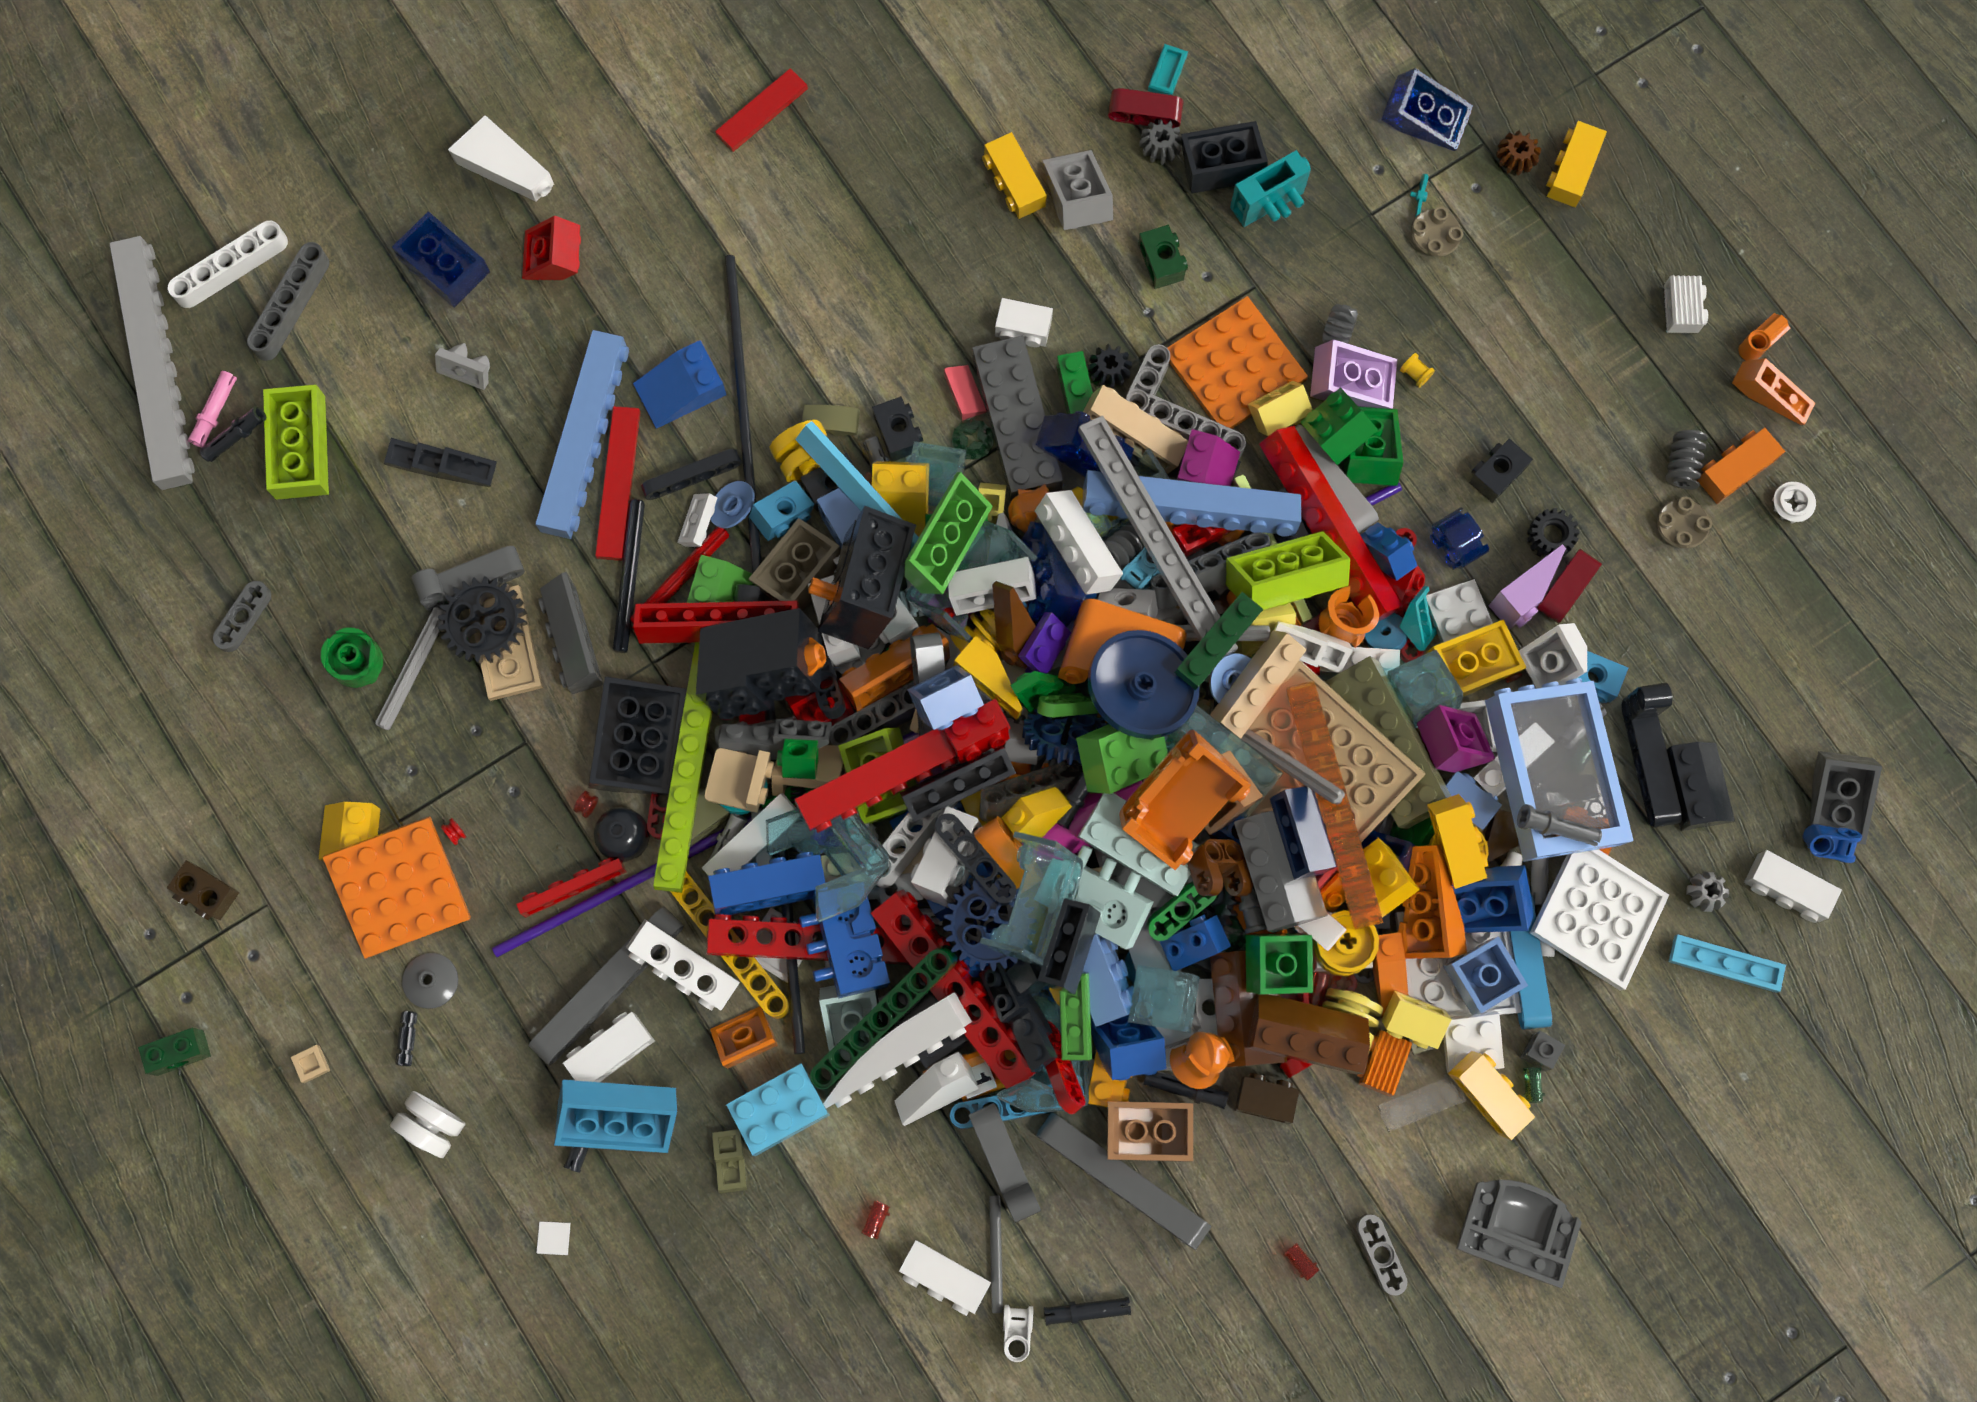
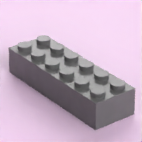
[972,335,1063,501]

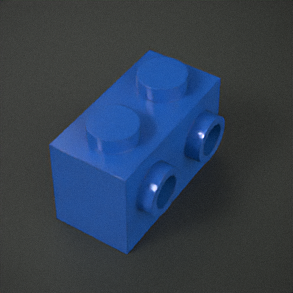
[1360,522,1418,581]
[1159,915,1231,972]

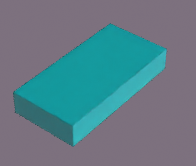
[1148,44,1188,95]

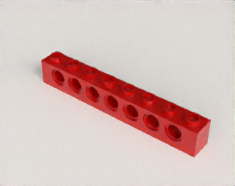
[871,889,1036,1093]
[706,914,929,965]

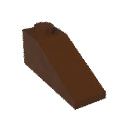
[992,581,1036,669]

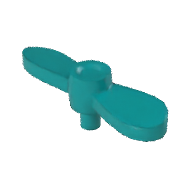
[1410,174,1429,218]

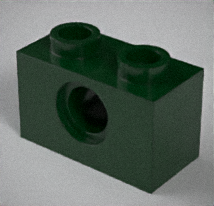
[1138,224,1188,289]
[138,1027,211,1076]

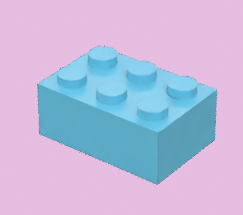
[726,1063,830,1156]

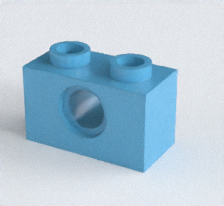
[749,480,814,541]
[1576,651,1628,703]

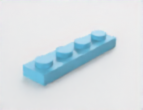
[1669,934,1786,993]

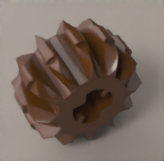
[1496,129,1541,176]

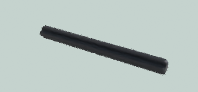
[613,499,645,653]

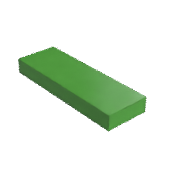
[1059,973,1092,1060]

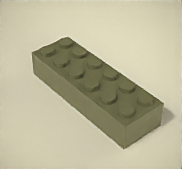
[1325,656,1451,829]

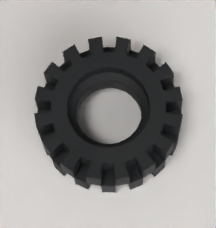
[1527,508,1580,557]

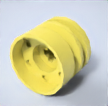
[1322,988,1384,1051]

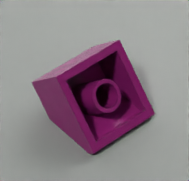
[1177,429,1240,486]
[1417,705,1495,773]

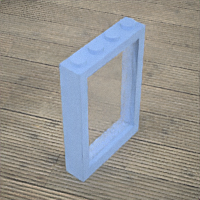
[1485,678,1633,862]

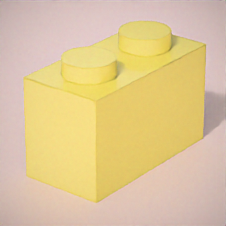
[1248,381,1313,436]
[1381,991,1452,1049]

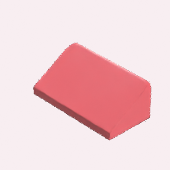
[944,365,987,421]

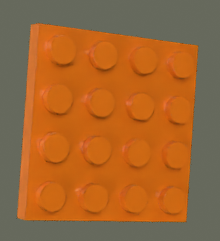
[1167,296,1308,429]
[323,816,471,959]

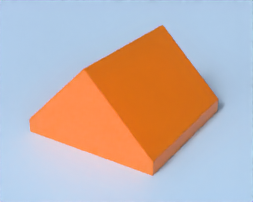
[710,1006,778,1069]

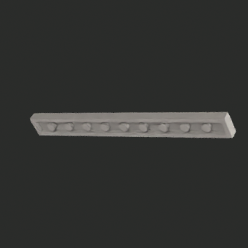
[1078,415,1238,656]

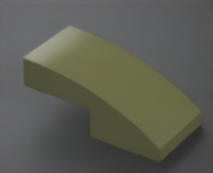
[802,405,860,436]
[712,1129,748,1194]

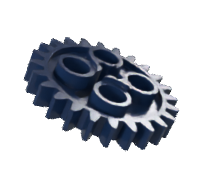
[1022,709,1109,765]
[944,878,1036,971]

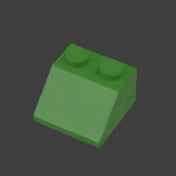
[687,555,753,603]

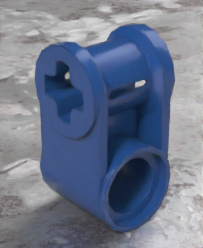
[1803,824,1862,863]

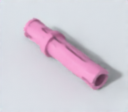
[188,371,237,448]

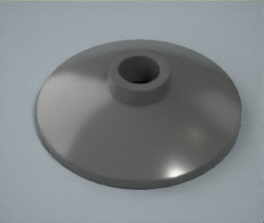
[402,953,458,1009]

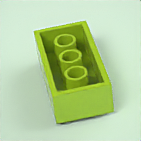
[263,385,329,500]
[1226,531,1350,610]

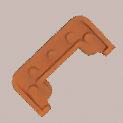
[1057,599,1187,684]
[1119,729,1251,870]

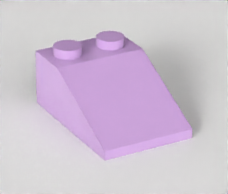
[1310,340,1397,409]
[1489,544,1566,630]

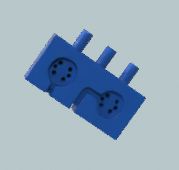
[799,881,890,999]

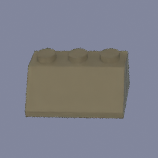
[749,518,841,611]

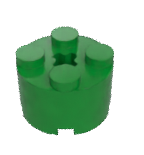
[321,628,383,688]

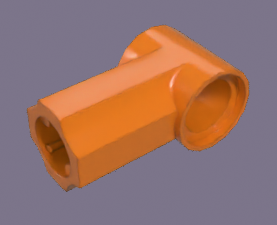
[1739,313,1790,361]

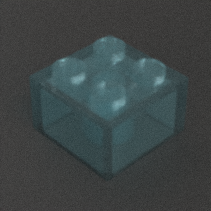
[910,441,967,507]
[1387,650,1464,728]
[1128,965,1200,1033]

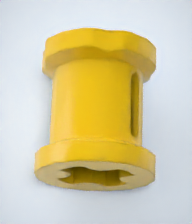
[1400,353,1435,388]

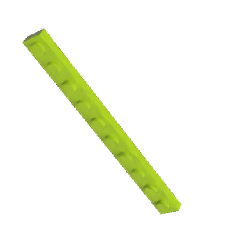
[653,642,712,893]

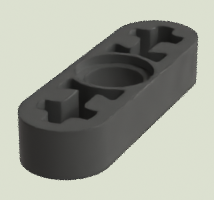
[213,581,271,652]

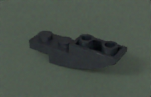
[979,962,1058,1072]

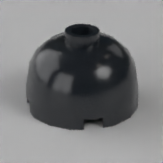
[594,807,650,863]

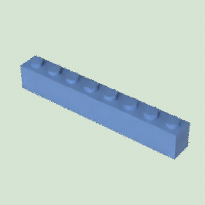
[536,330,629,539]
[1082,470,1301,536]

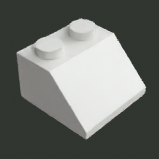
[1519,623,1587,688]

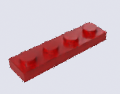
[516,858,627,918]

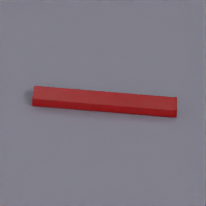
[595,406,641,561]

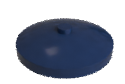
[1088,630,1199,739]

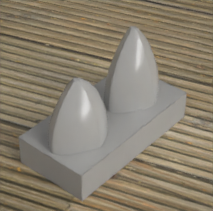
[435,343,490,390]

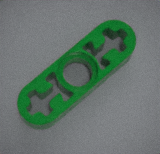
[1146,881,1217,941]

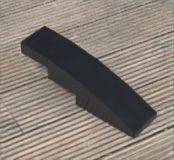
[384,438,497,487]

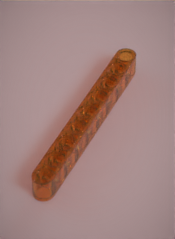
[1286,680,1383,930]

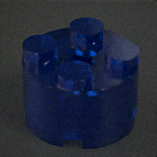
[1430,507,1489,570]

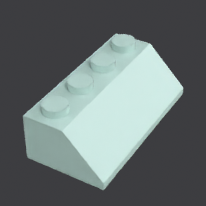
[1077,793,1199,896]

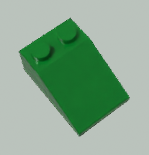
[1343,407,1403,486]

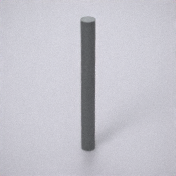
[989,1196,1003,1313]

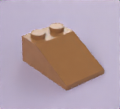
[1107,1102,1193,1162]

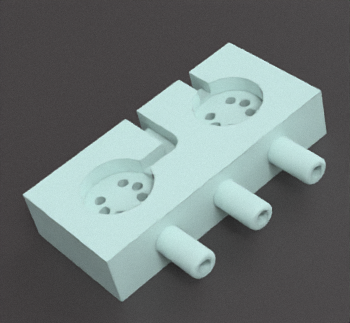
[1034,845,1154,949]

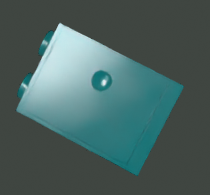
[1230,150,1311,227]

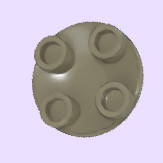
[1411,207,1463,256]
[1657,497,1712,549]

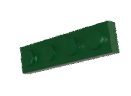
[1174,592,1263,690]

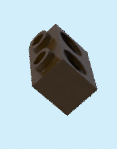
[167,860,240,921]

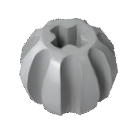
[1686,871,1729,912]

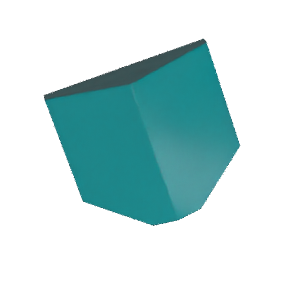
[1399,586,1437,651]

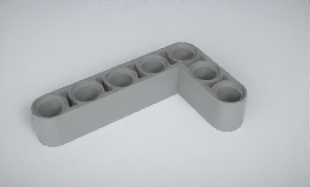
[1126,344,1246,460]

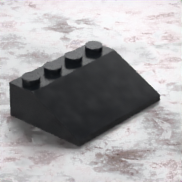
[588,676,686,795]

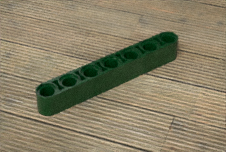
[810,945,958,1089]

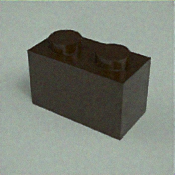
[1235,1073,1300,1124]

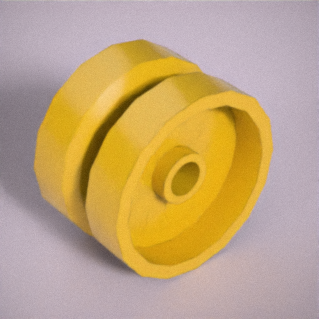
[769,420,827,483]
[1312,910,1379,976]

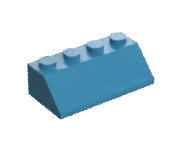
[554,1080,677,1153]

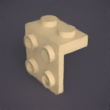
[704,748,774,813]

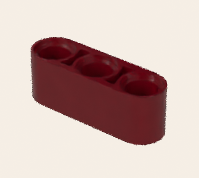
[1108,88,1184,128]
[1536,549,1602,624]

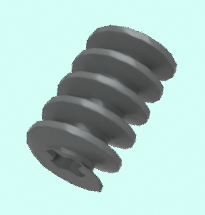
[1666,430,1708,490]
[1103,521,1145,569]

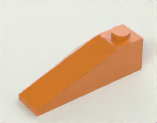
[1398,845,1467,959]

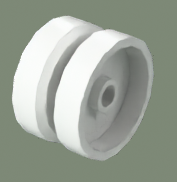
[390,1091,465,1158]

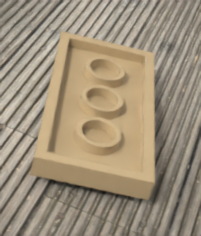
[469,585,543,701]

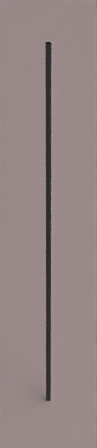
[725,255,805,1054]

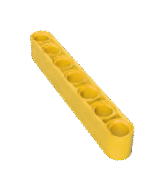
[670,871,790,1019]

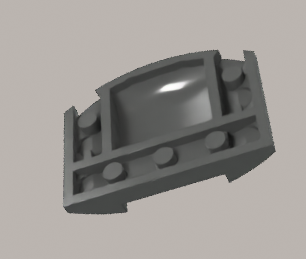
[1456,1180,1582,1288]

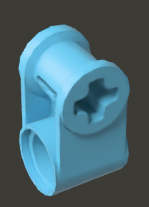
[1120,547,1160,590]

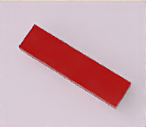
[715,68,808,152]

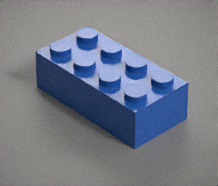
[708,852,826,915]

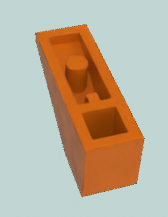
[1732,358,1815,425]
[1372,932,1408,1020]

